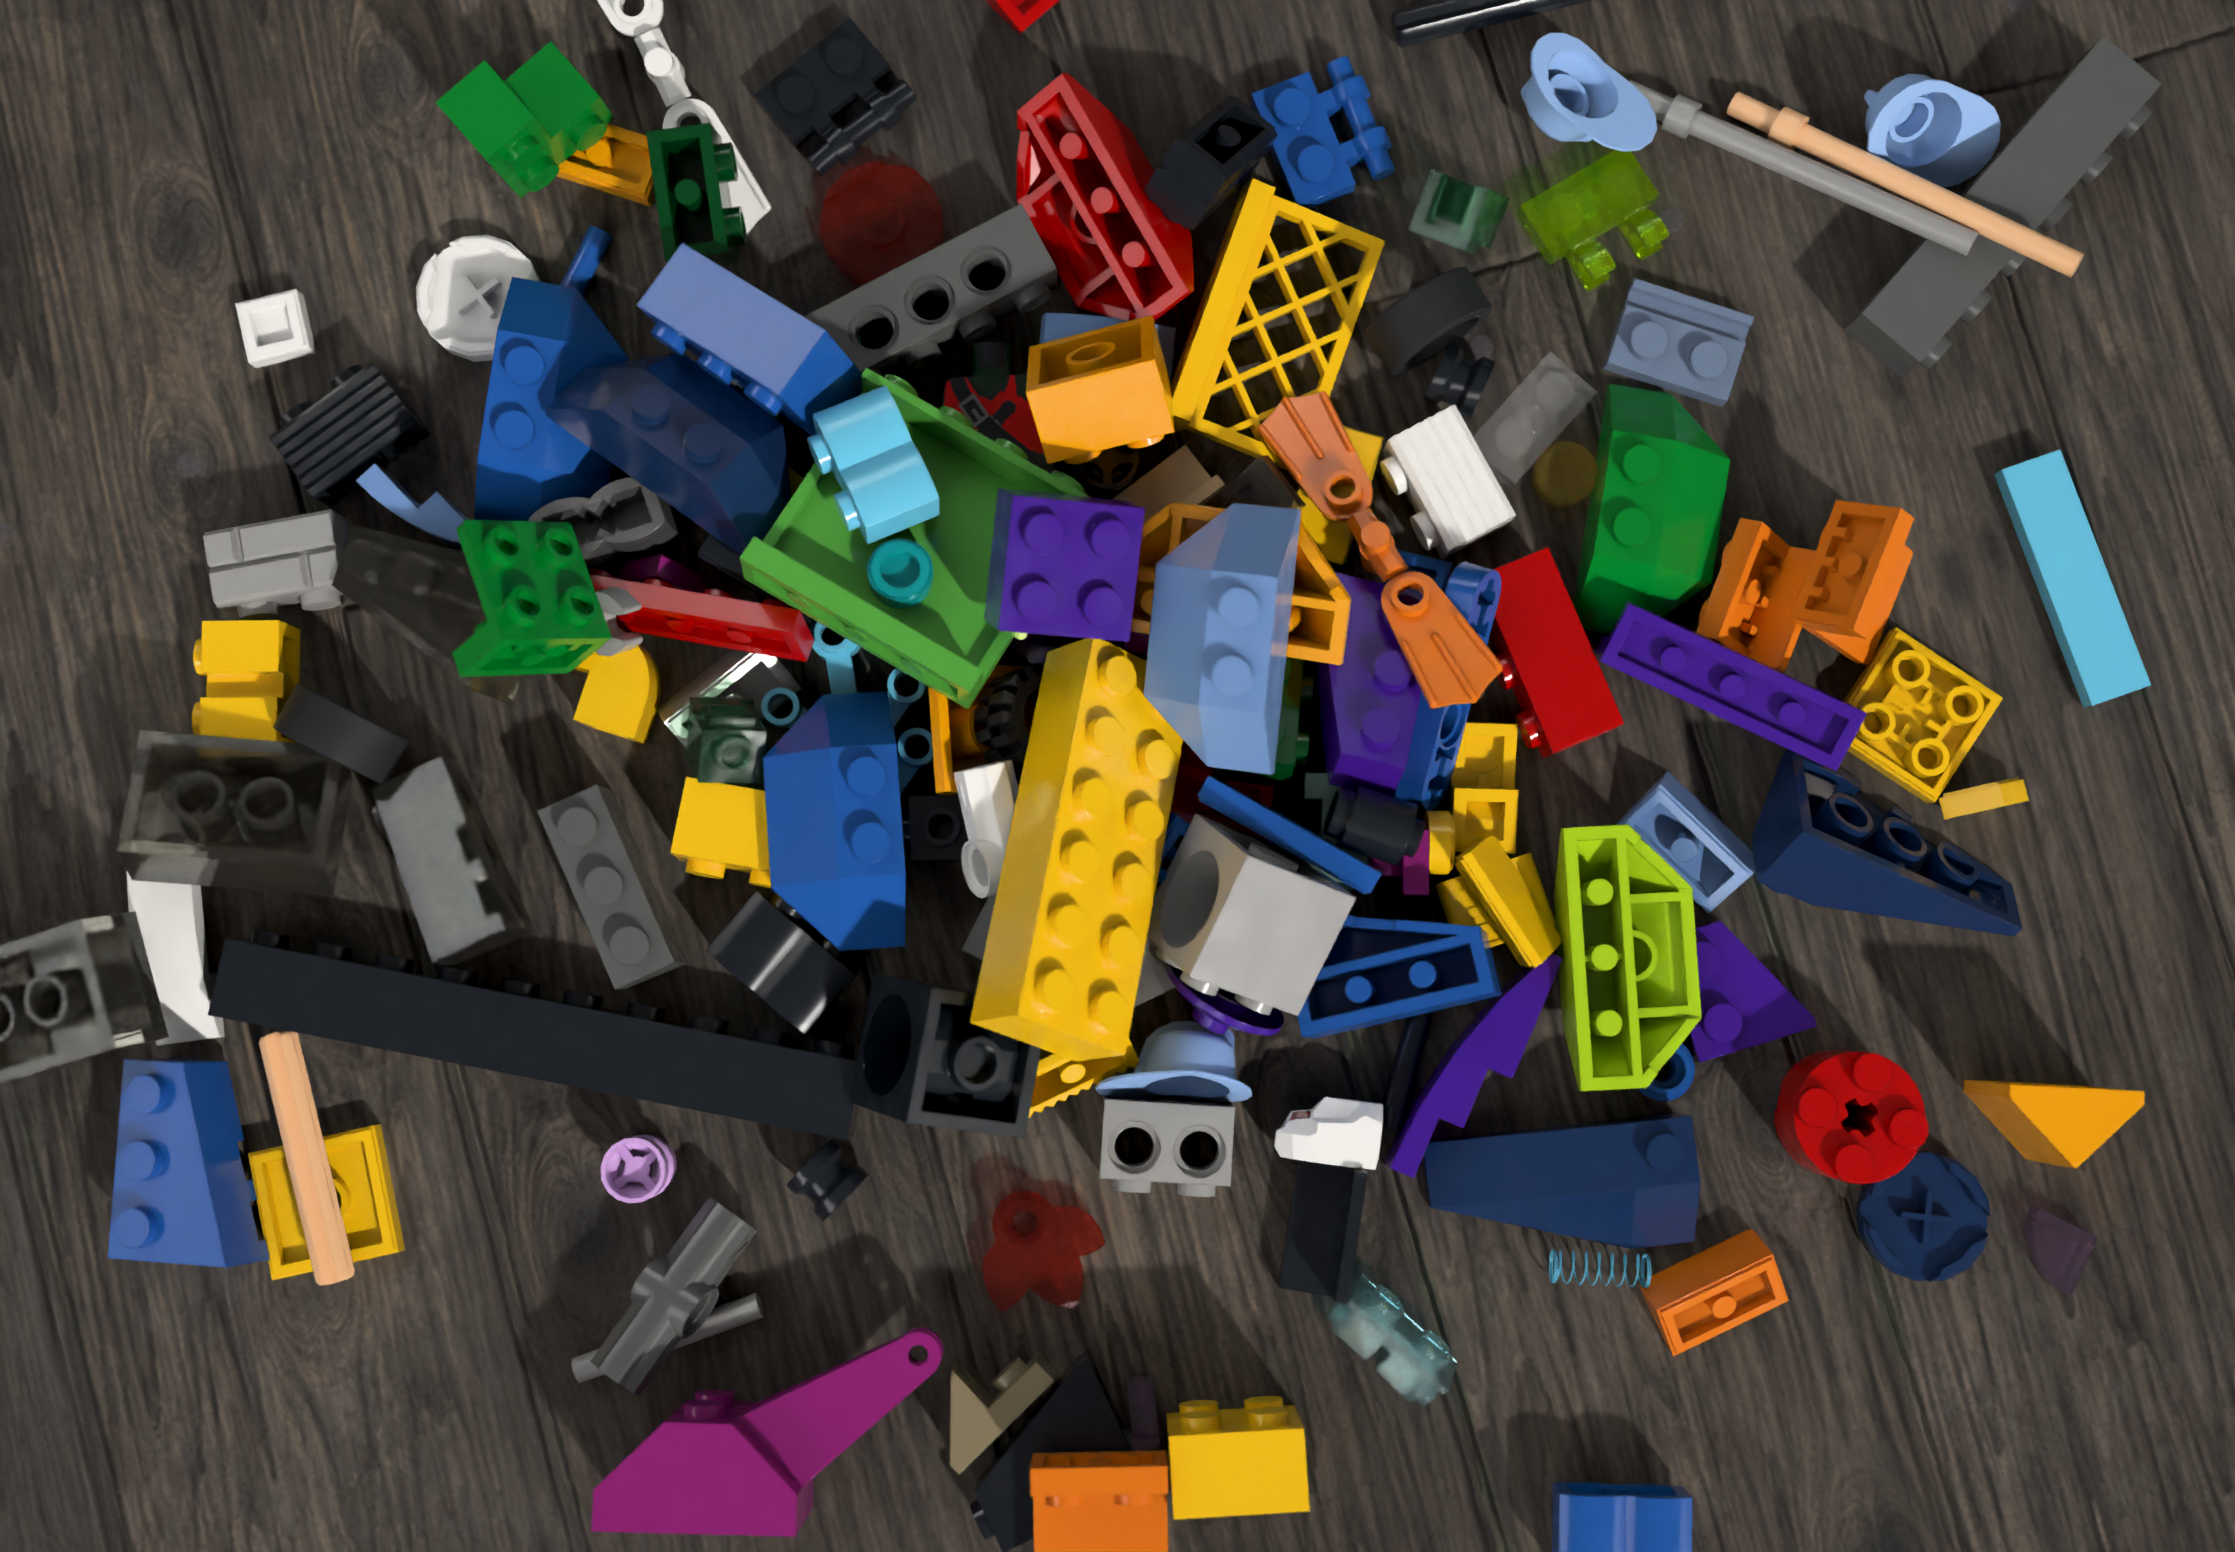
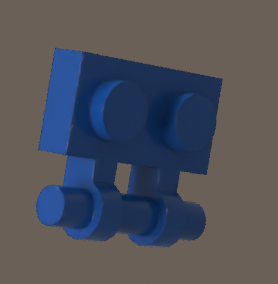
[1250,56,1395,209]

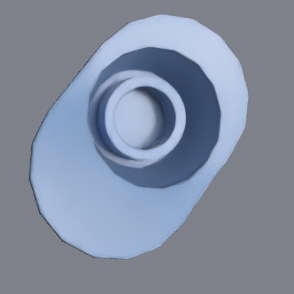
[1520,33,1657,152]
[1864,74,2001,188]
[1095,1021,1252,1102]

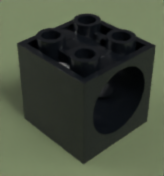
[849,973,1041,1138]

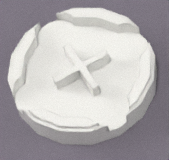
[416,235,542,362]

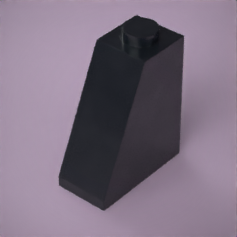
[970,1351,1137,1552]

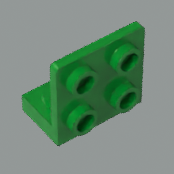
[452,520,612,677]

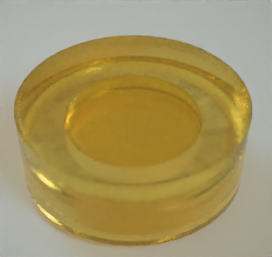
[1531,441,1598,507]

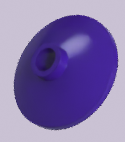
[1166,964,1284,1035]

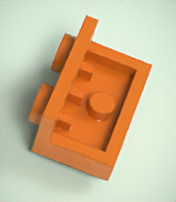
[1696,518,1816,672]

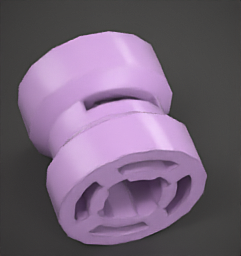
[600,1134,677,1203]

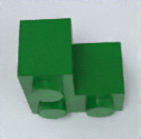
[435,41,615,199]

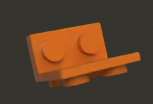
[1789,500,1915,665]
[1030,1450,1168,1552]

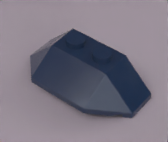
[545,353,792,555]

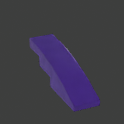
[1383,954,1563,1178]

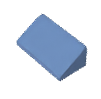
[1616,772,1755,914]

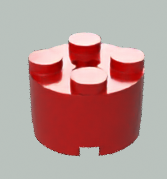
[1774,1050,1929,1184]

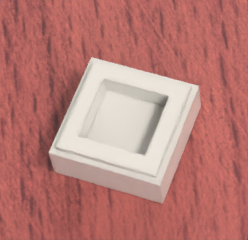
[235,289,317,368]

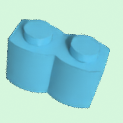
[807,385,940,545]

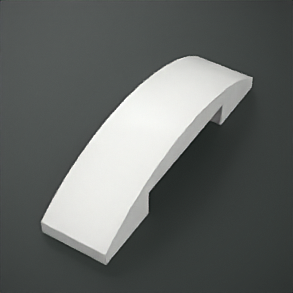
[127,785,225,1045]

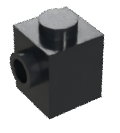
[901,795,968,864]

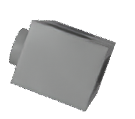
[1100,1096,1235,1197]

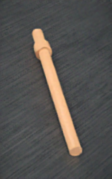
[1727,92,2084,278]

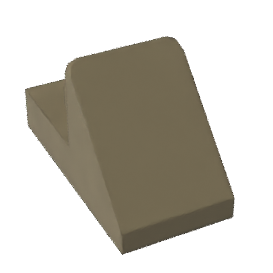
[950,1352,1056,1475]

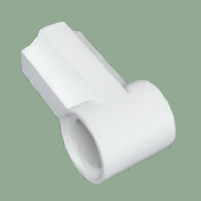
[953,760,1018,898]

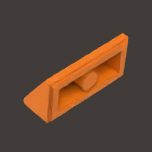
[1639,1229,1789,1357]

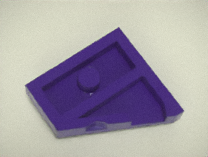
[1686,921,1817,1063]

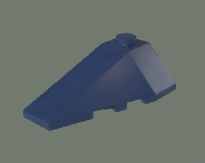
[1423,1112,1701,1249]

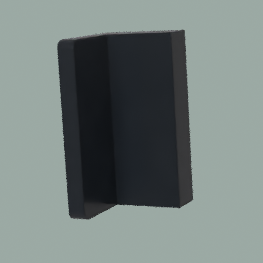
[1278,1160,1367,1304]

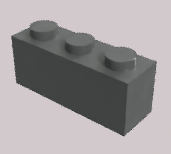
[537,784,688,989]

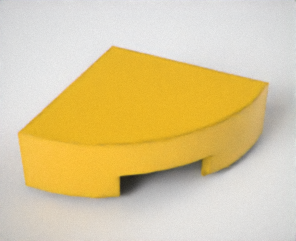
[1939,777,2029,820]

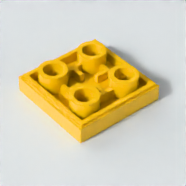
[1844,627,2003,804]

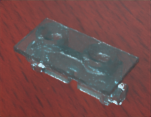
[1327,1274,1458,1406]

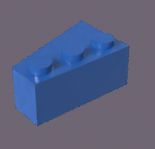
[1297,915,1502,1039]
[108,1058,270,1268]

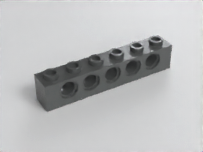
[729,203,1059,430]

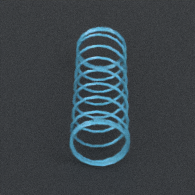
[1549,1249,1651,1288]

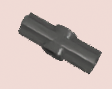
[590,1197,757,1396]

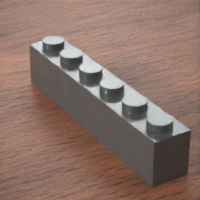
[1843,36,2162,378]

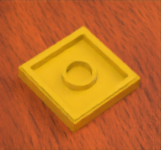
[248,1124,405,1280]

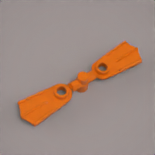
[1257,391,1502,709]

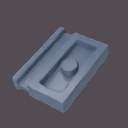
[1603,278,1754,407]

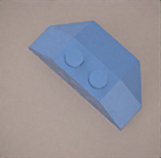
[1144,503,1301,775]

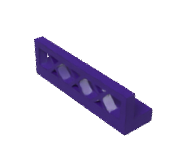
[1595,601,1867,772]

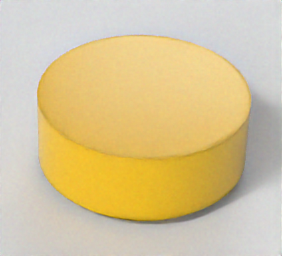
[1423,810,1455,875]

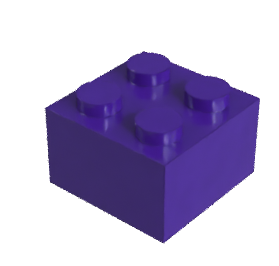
[984,488,1145,642]

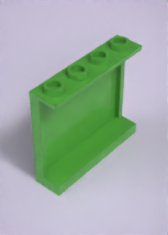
[740,368,1090,709]

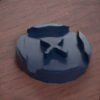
[1856,1151,1990,1282]

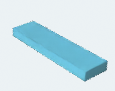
[1994,449,2151,708]

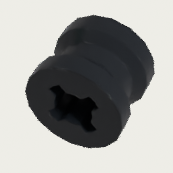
[1423,342,1495,419]
[1077,444,1139,499]
[786,1139,869,1222]

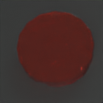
[820,162,943,285]

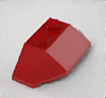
[1016,73,1194,321]

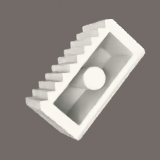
[1380,405,1516,560]

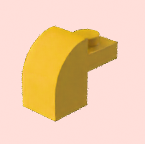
[573,629,662,745]

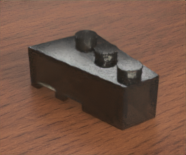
[371,755,537,965]

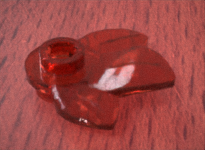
[982,1190,1106,1311]

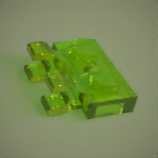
[1517,150,1670,292]

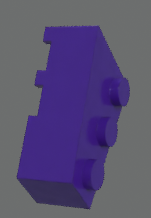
[1311,572,1423,796]

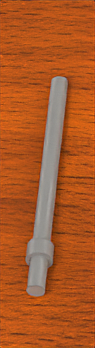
[1629,80,1979,256]

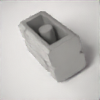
[203,509,360,620]

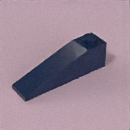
[1752,749,2022,937]

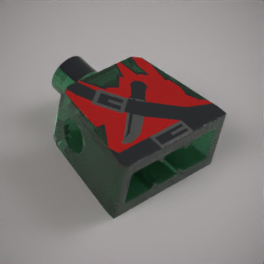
[942,342,1056,474]

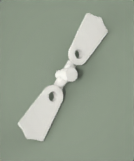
[597,0,772,235]

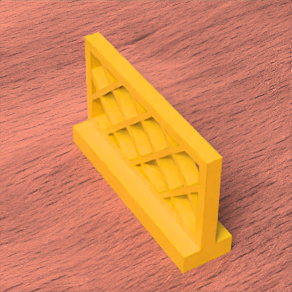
[1171,178,1385,469]

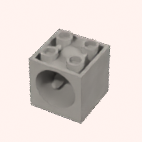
[1147,813,1356,1016]

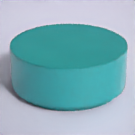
[867,539,933,608]

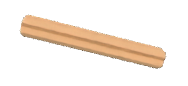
[259,1030,355,1285]

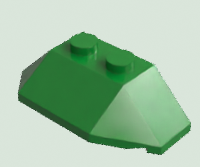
[1573,384,1730,636]

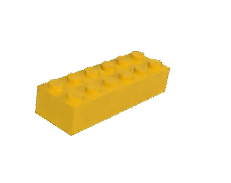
[970,638,1183,1061]

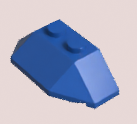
[474,277,629,521]
[763,691,906,951]

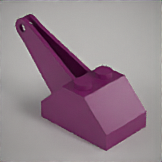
[591,1327,944,1537]

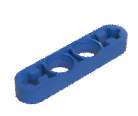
[1395,562,1501,811]

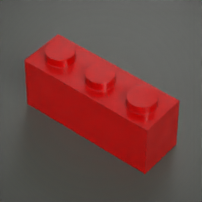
[1490,547,1624,759]

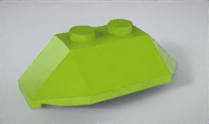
[1554,825,1702,1091]

